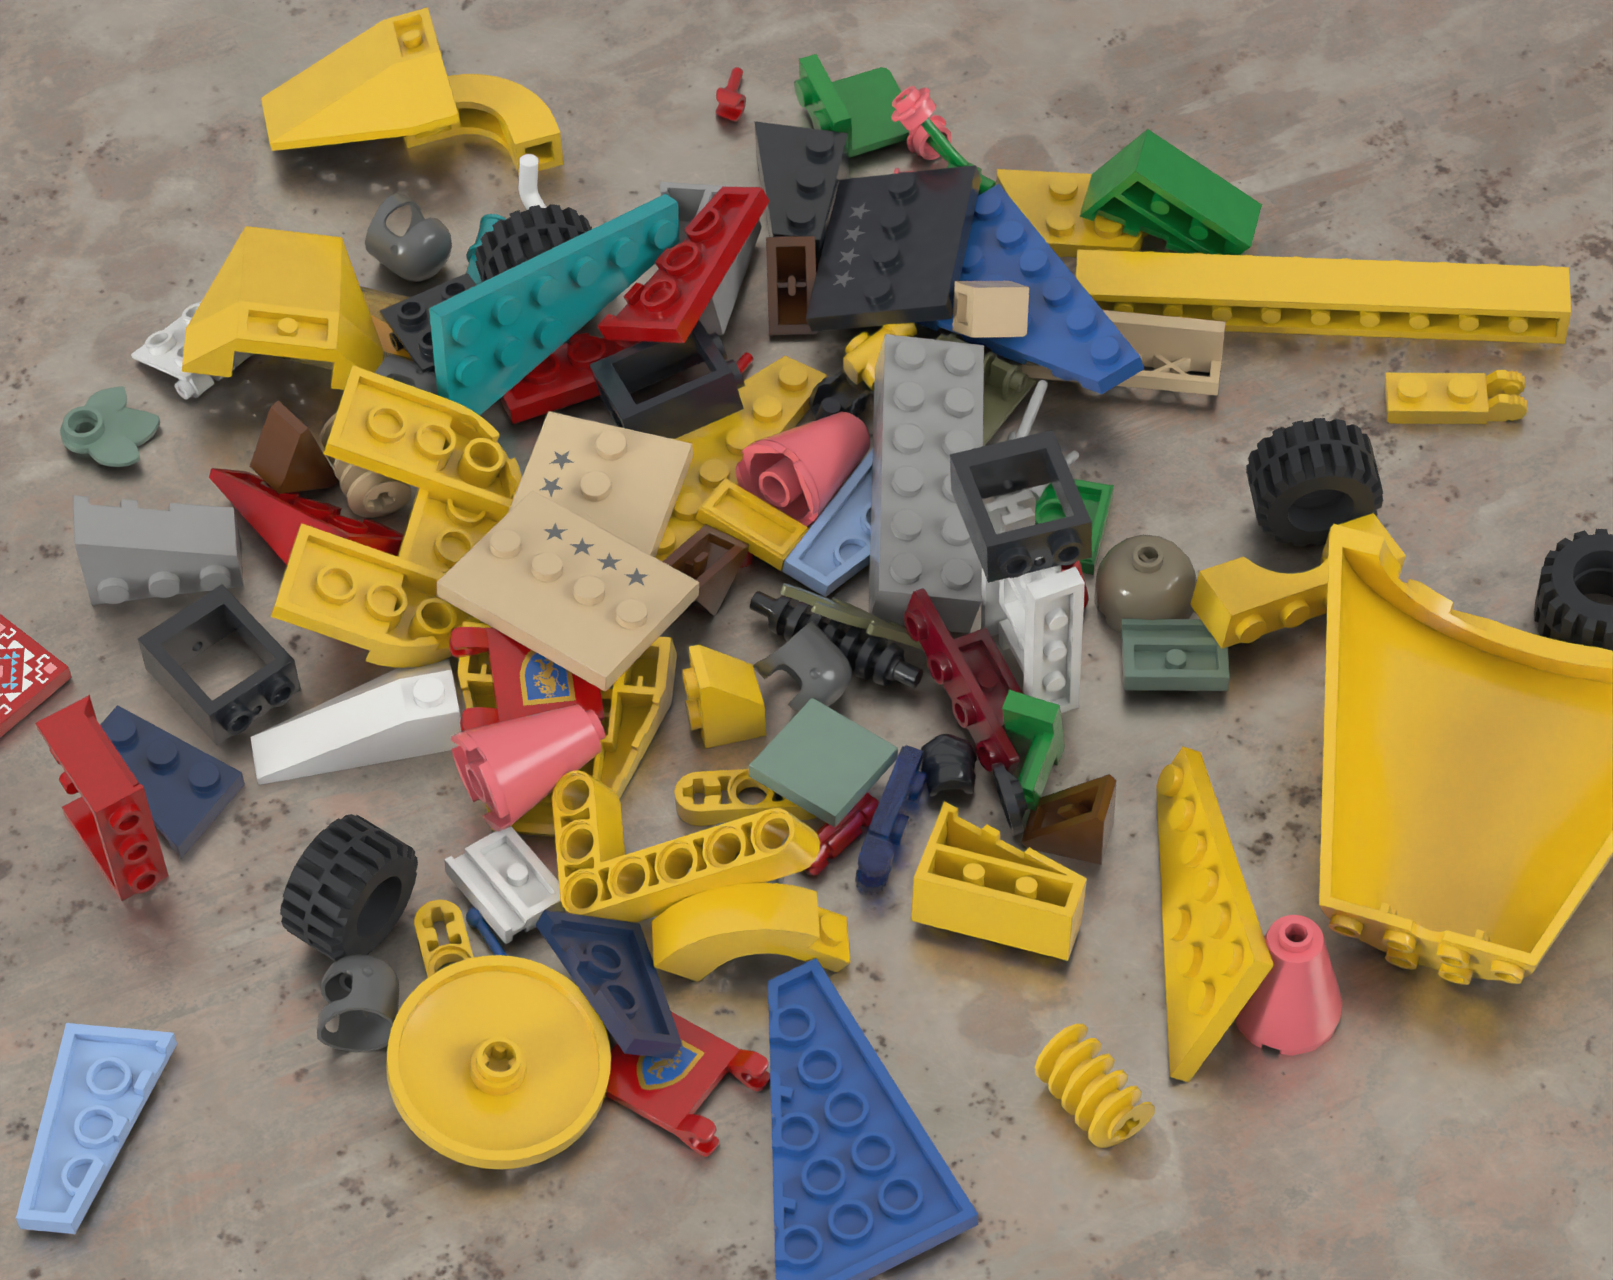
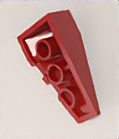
[209,468,404,565]

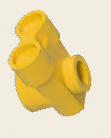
[843,323,917,391]

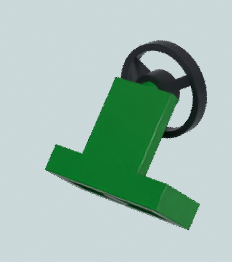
[991,690,1065,836]

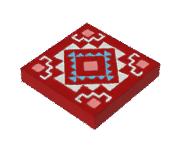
[0,614,72,738]

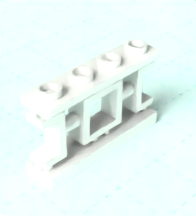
[981,490,1085,713]

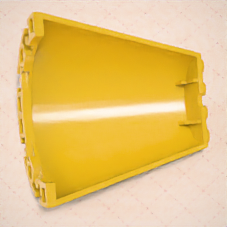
[1319,524,1613,985]

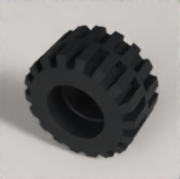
[475,204,592,282]
[1246,418,1384,547]
[1534,529,1613,651]
[280,814,418,961]

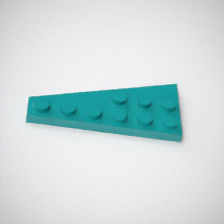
[429,194,680,415]

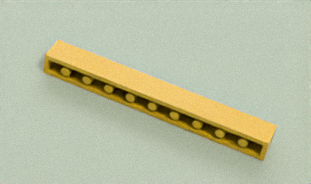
[1076,249,1571,344]

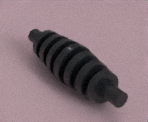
[749,591,923,689]

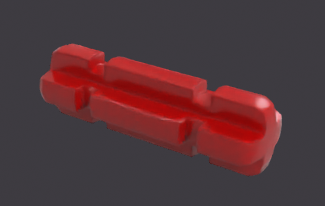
[803,792,881,876]

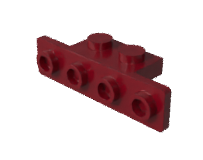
[904,588,1024,775]

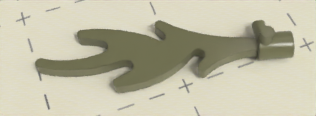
[780,583,929,668]

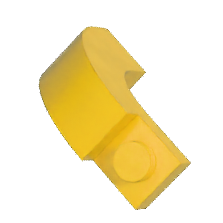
[404,74,564,176]
[652,883,851,982]

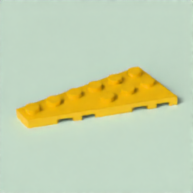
[655,356,827,561]
[1156,746,1274,1083]

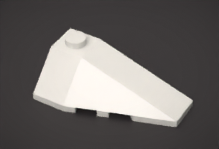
[250,659,461,785]

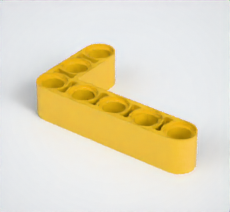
[552,770,820,923]

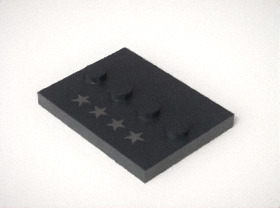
[806,165,981,332]

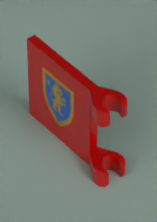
[449,627,605,731]
[605,1012,770,1157]

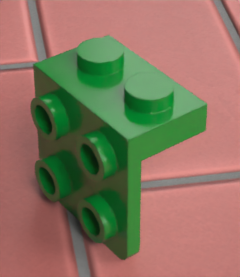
[794,54,909,157]

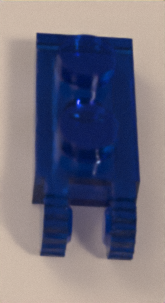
[855,745,928,895]

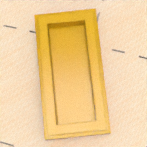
[696,478,809,571]

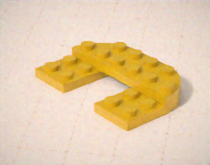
[270,365,522,668]

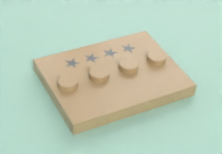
[508,411,694,557]
[437,490,699,692]

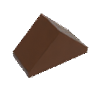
[766,236,818,335]
[250,401,339,494]
[662,524,749,616]
[1021,774,1117,865]

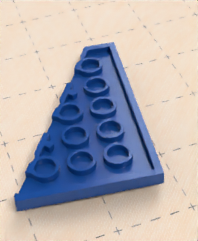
[915,184,1144,394]
[768,958,978,1280]

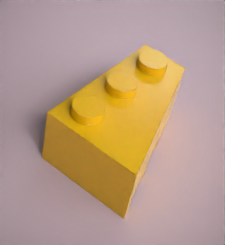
[911,801,1087,961]

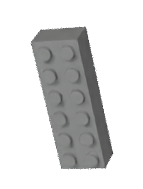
[869,334,984,633]

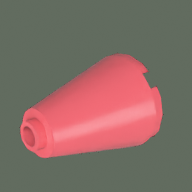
[735,412,870,527]
[451,705,605,832]
[1235,915,1342,1056]

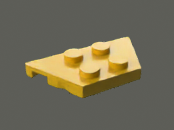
[996,169,1148,258]

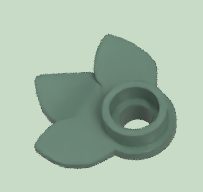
[60,386,160,467]

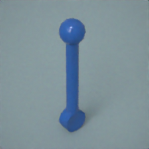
[465,907,507,956]

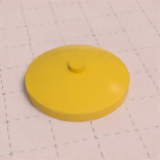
[386,955,611,1169]

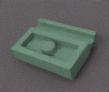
[1121,619,1230,691]

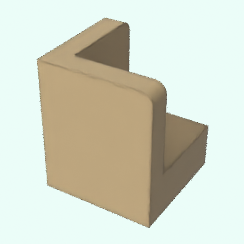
[952,281,1029,338]

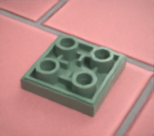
[749,698,898,827]

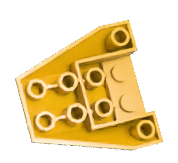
[261,7,460,151]
[182,226,384,390]

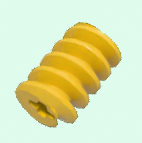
[1035,1024,1155,1148]

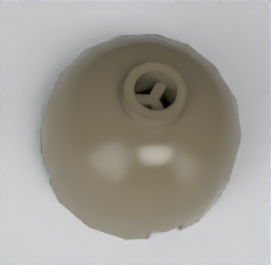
[1094,534,1197,633]

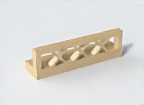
[1021,310,1226,396]

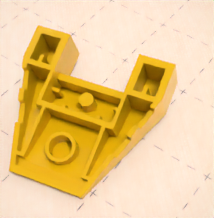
[457,622,677,837]

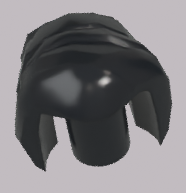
[809,370,874,421]
[919,734,977,796]

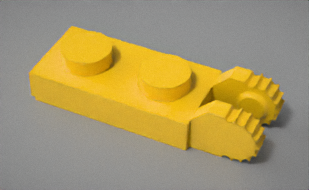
[1384,370,1528,424]

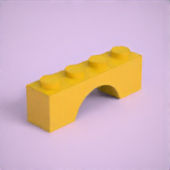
[1190,513,1406,649]

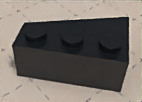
[755,121,849,274]

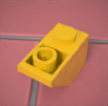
[682,645,767,749]

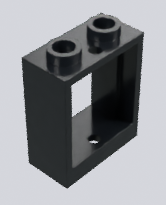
[589,320,745,439]
[950,430,1092,583]
[138,584,301,746]

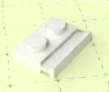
[445,826,566,944]

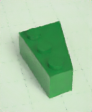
[1080,129,1262,255]

